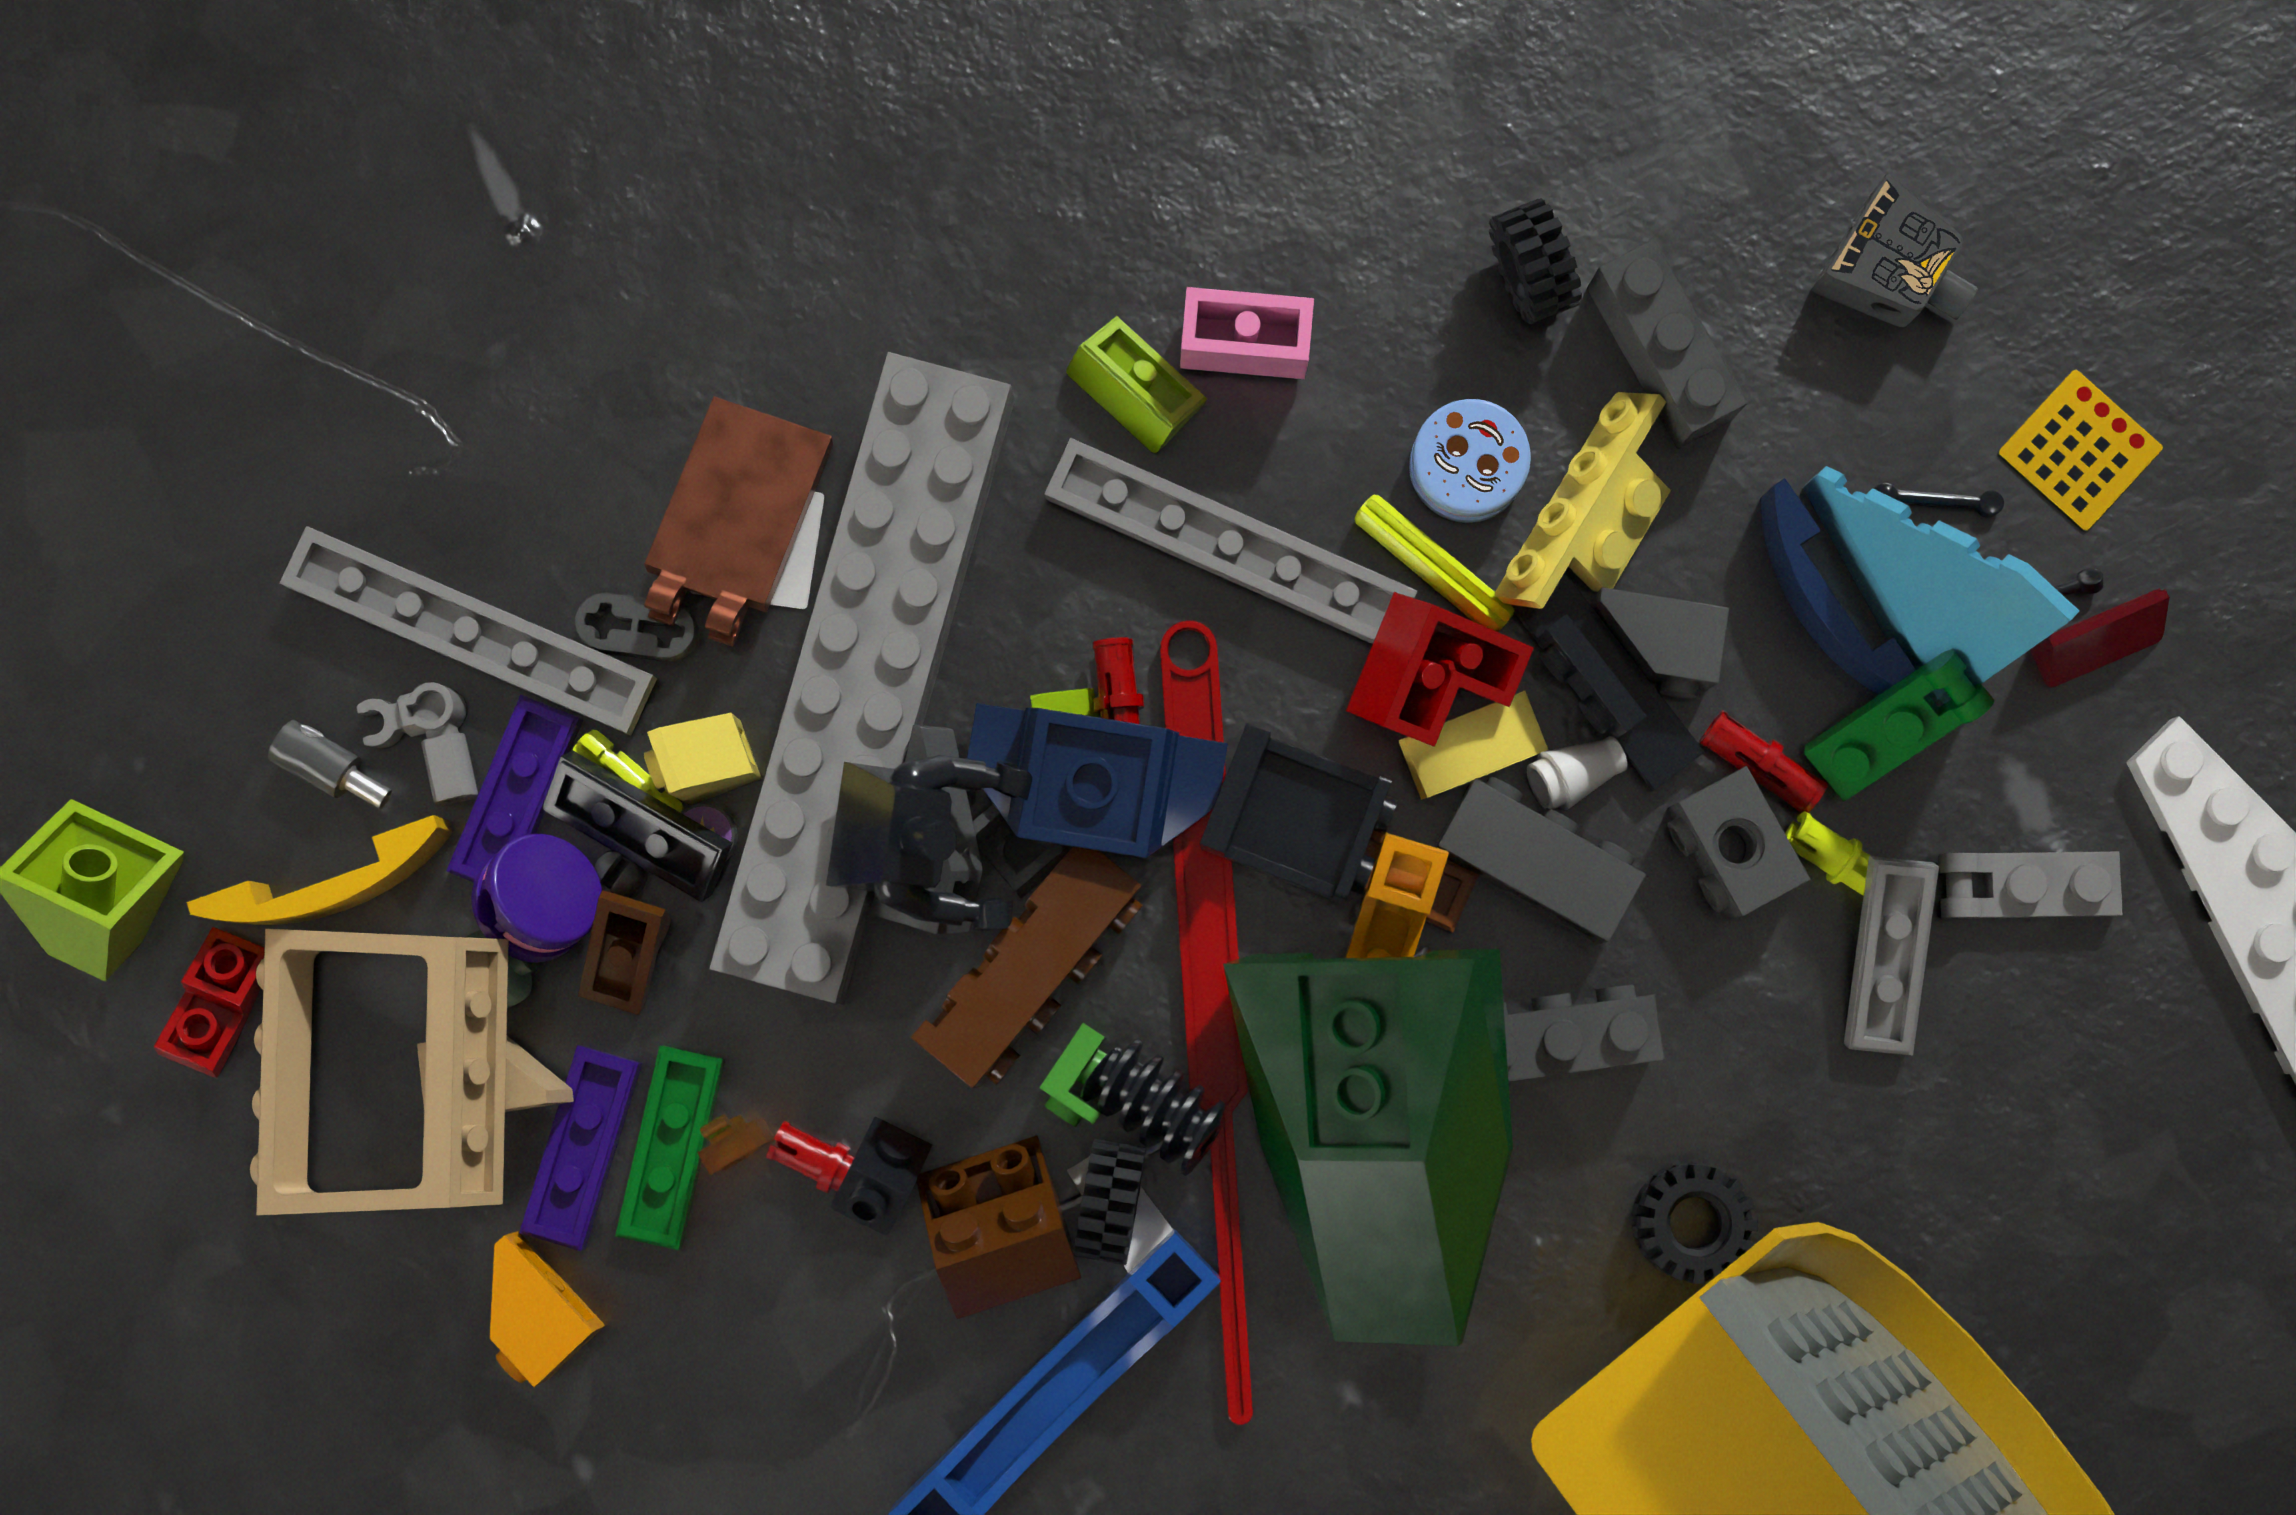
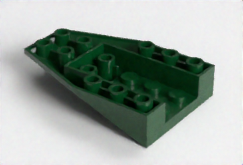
[1223,949,1513,1346]

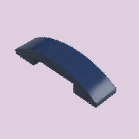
[1760,478,1916,695]

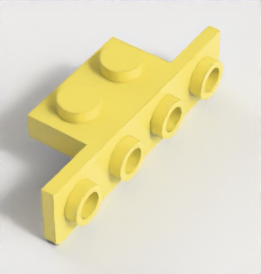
[1495,392,1671,609]

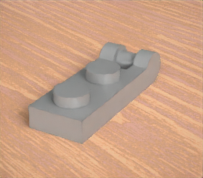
[1938,851,2123,919]

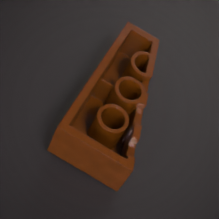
[910,847,1143,1089]

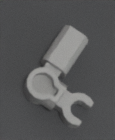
[356,682,478,806]

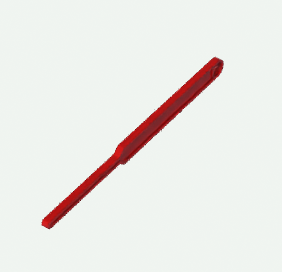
[1160,621,1253,1425]

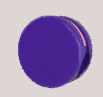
[471,834,602,962]

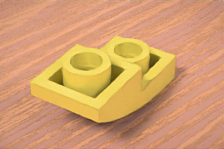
[1398,691,1548,800]

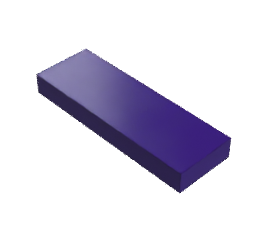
[446,694,583,882]
[519,1045,642,1251]

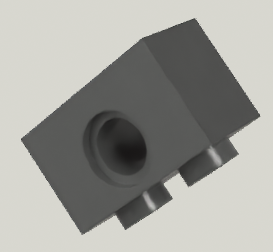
[1667,766,1811,920]

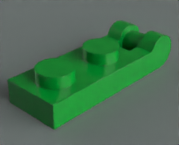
[1804,649,1995,802]

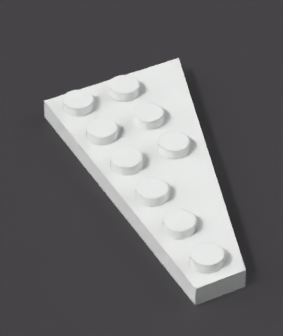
[2126,716,2296,1085]

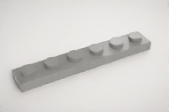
[1044,438,1417,644]
[280,526,657,736]

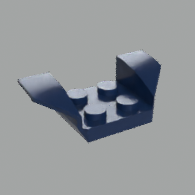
[967,703,1228,858]

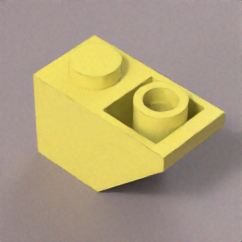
[644,713,762,806]

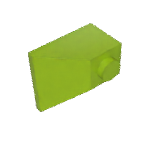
[0,799,184,982]

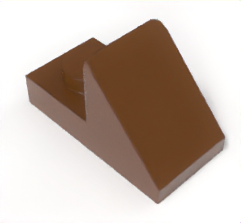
[578,890,672,1015]

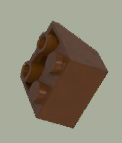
[916,1135,1082,1319]

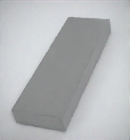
[1844,856,1939,1056]

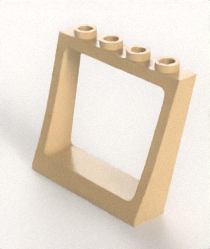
[250,929,509,1215]

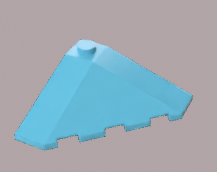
[1803,466,2079,704]

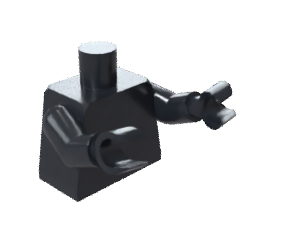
[826,755,1032,931]

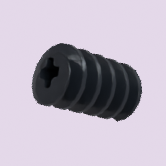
[1080,1039,1226,1176]

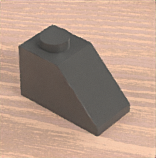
[1591,587,1729,699]

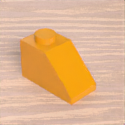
[490,1231,605,1387]

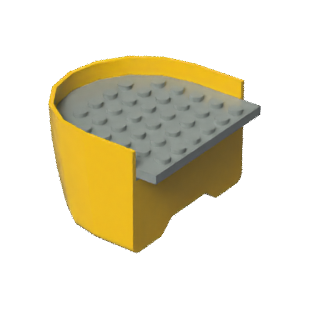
[1531,1222,2115,1515]

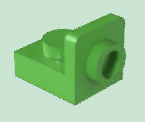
[1039,1023,1107,1127]

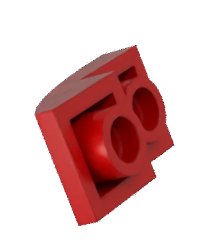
[153,927,265,1079]

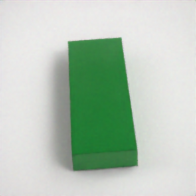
[615,1045,726,1250]

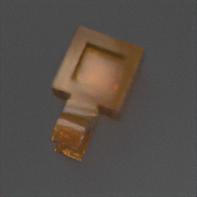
[697,1114,775,1175]

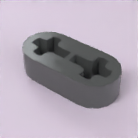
[575,593,699,662]

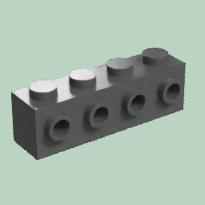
[1503,984,1665,1081]

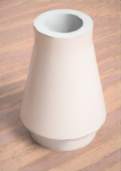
[1527,736,1627,811]

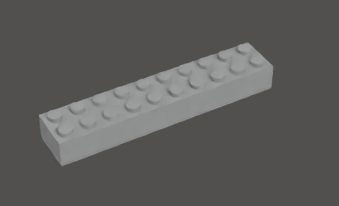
[709,352,1014,1005]

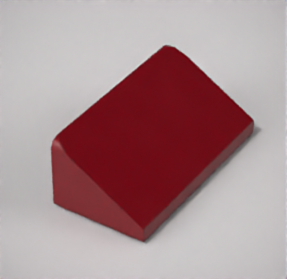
[2030,588,2170,687]

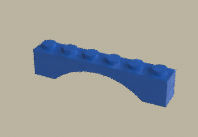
[887,1229,1221,1515]

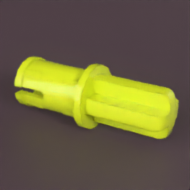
[1785,811,1871,896]

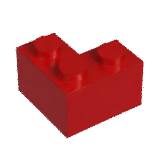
[1346,592,1534,747]

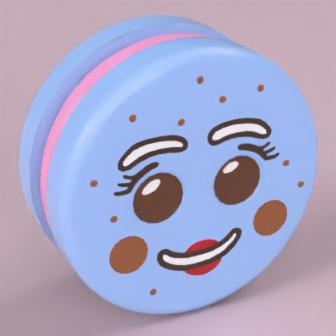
[1409,399,1531,523]

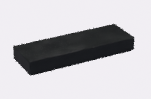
[542,750,732,902]

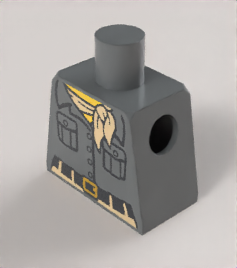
[1811,174,1978,327]

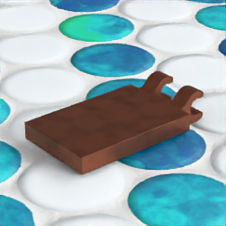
[644,396,833,647]

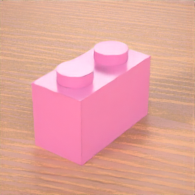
[1180,287,1314,379]

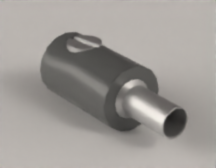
[268,720,392,809]

